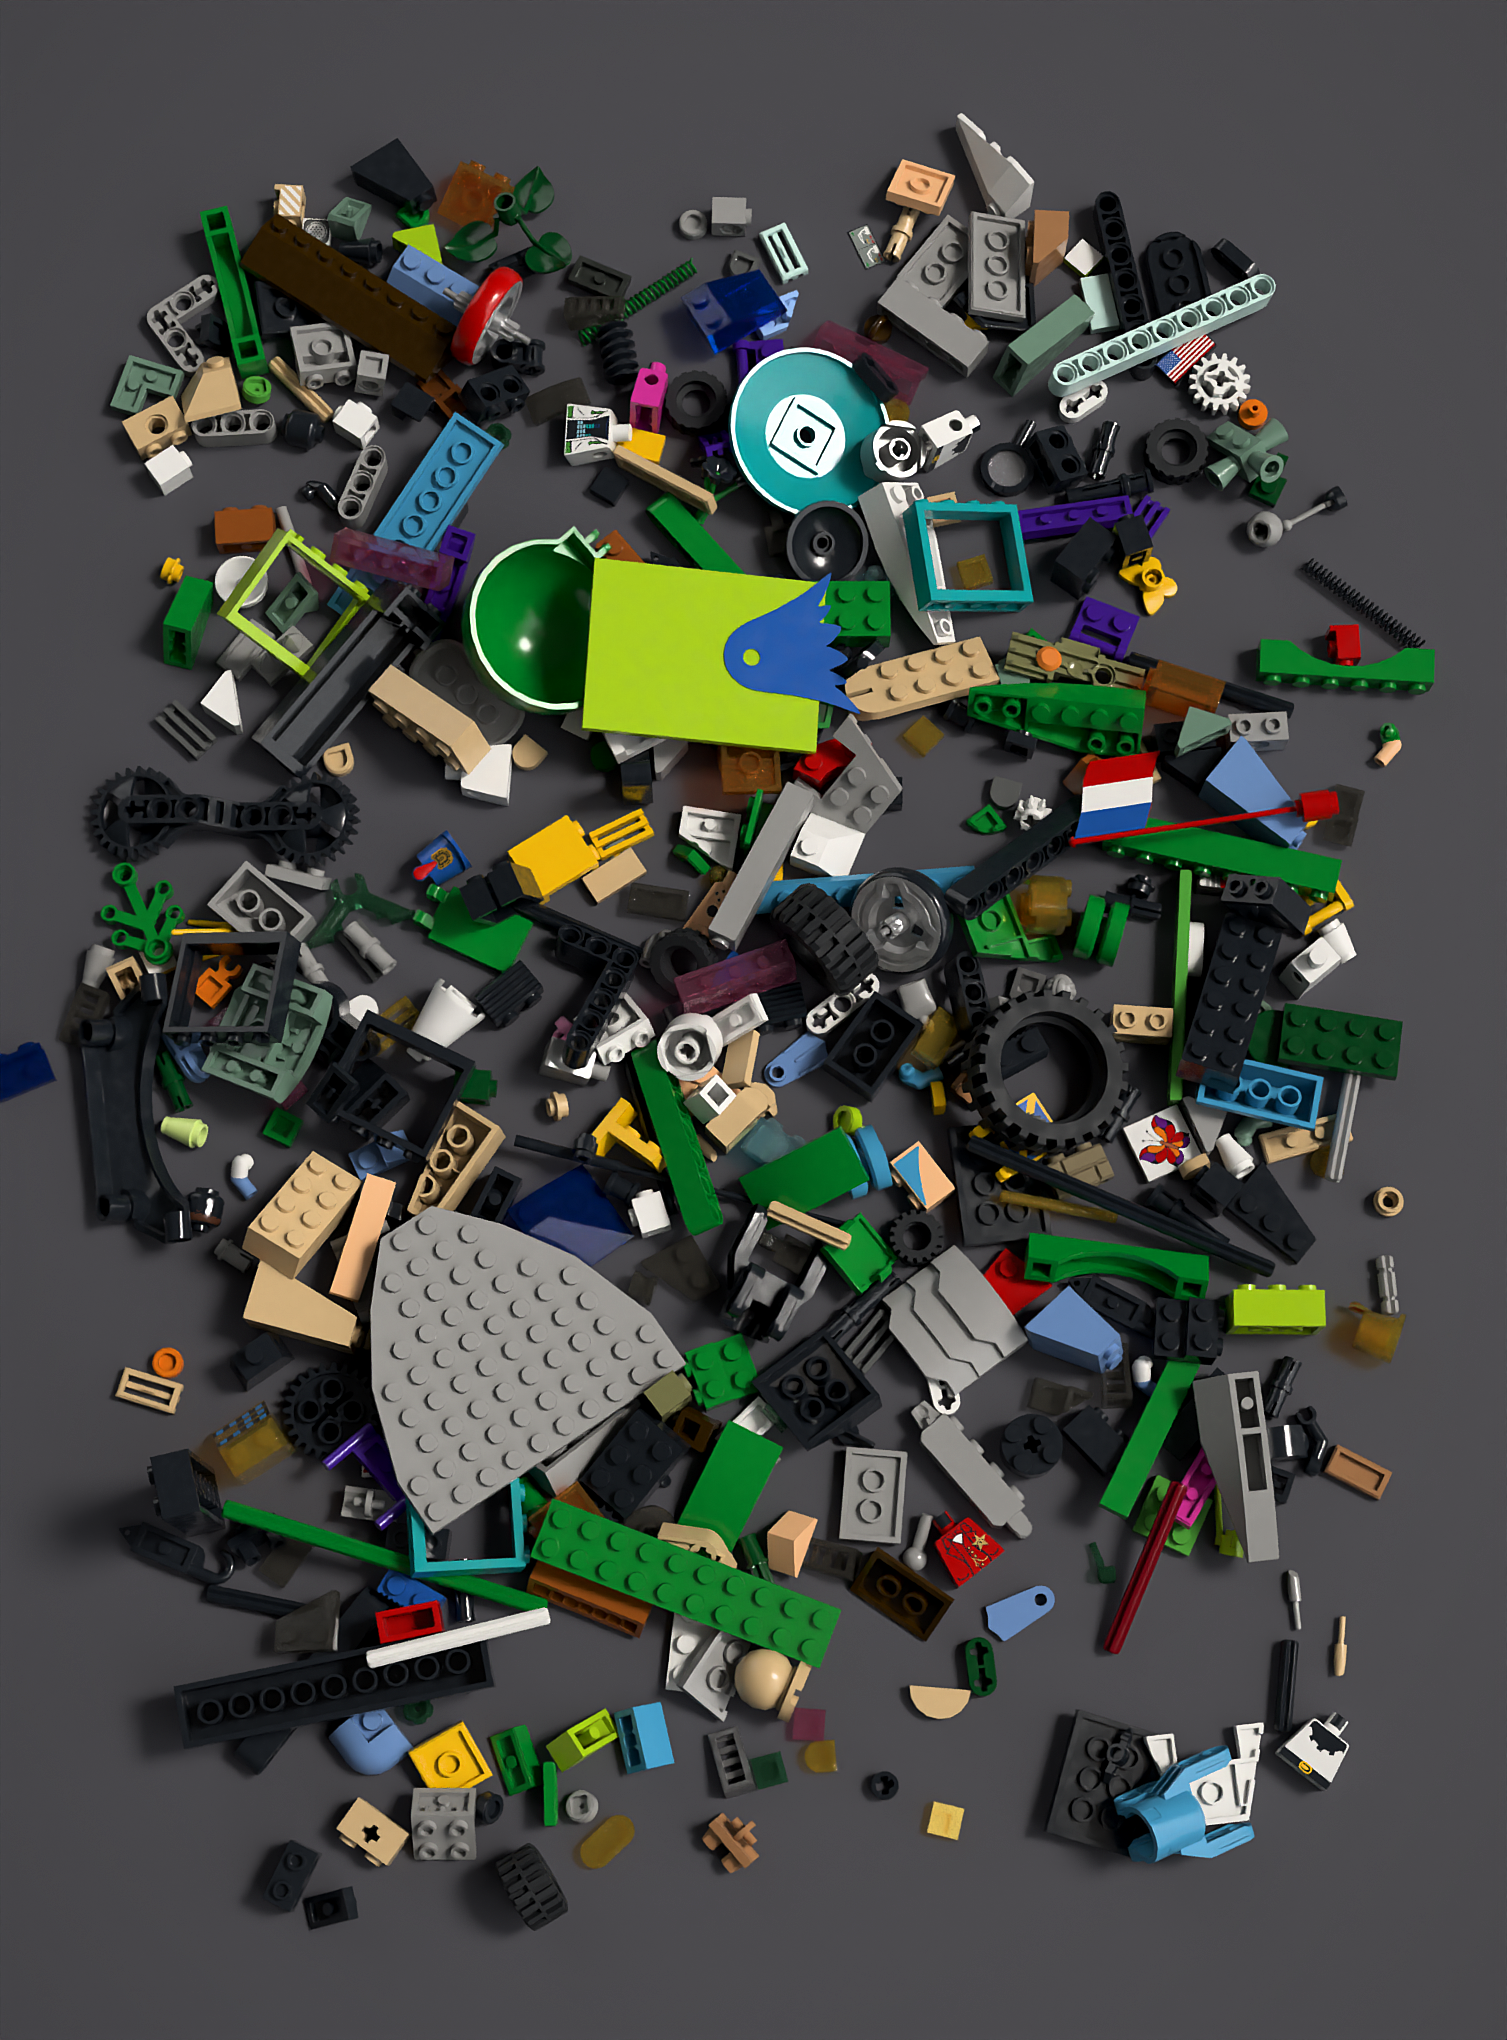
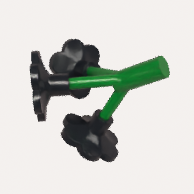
[690,456,749,525]

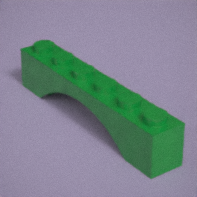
[200,206,269,379]
[1256,639,1435,695]
[1024,1232,1209,1300]

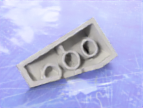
[956,113,1034,218]

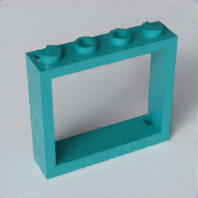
[902,499,1034,612]
[405,1478,530,1578]

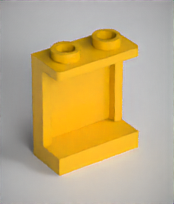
[507,815,601,905]

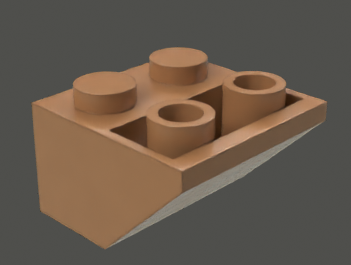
[1025,210,1069,287]

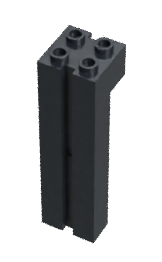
[251,579,447,779]

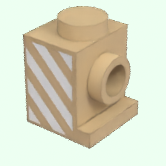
[274,184,306,229]

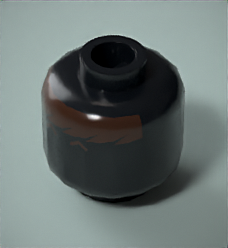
[186,1187,225,1233]

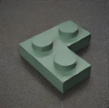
[110,355,185,416]

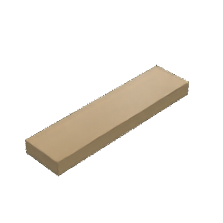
[613,445,717,515]

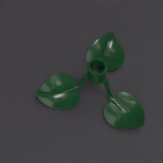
[445,166,572,274]

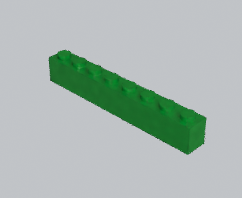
[1102,817,1342,903]

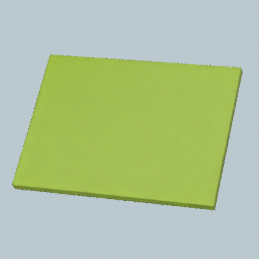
[581,558,826,754]

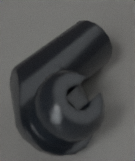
[301,480,340,510]

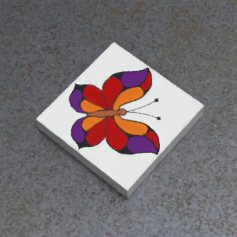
[1122,1104,1201,1183]

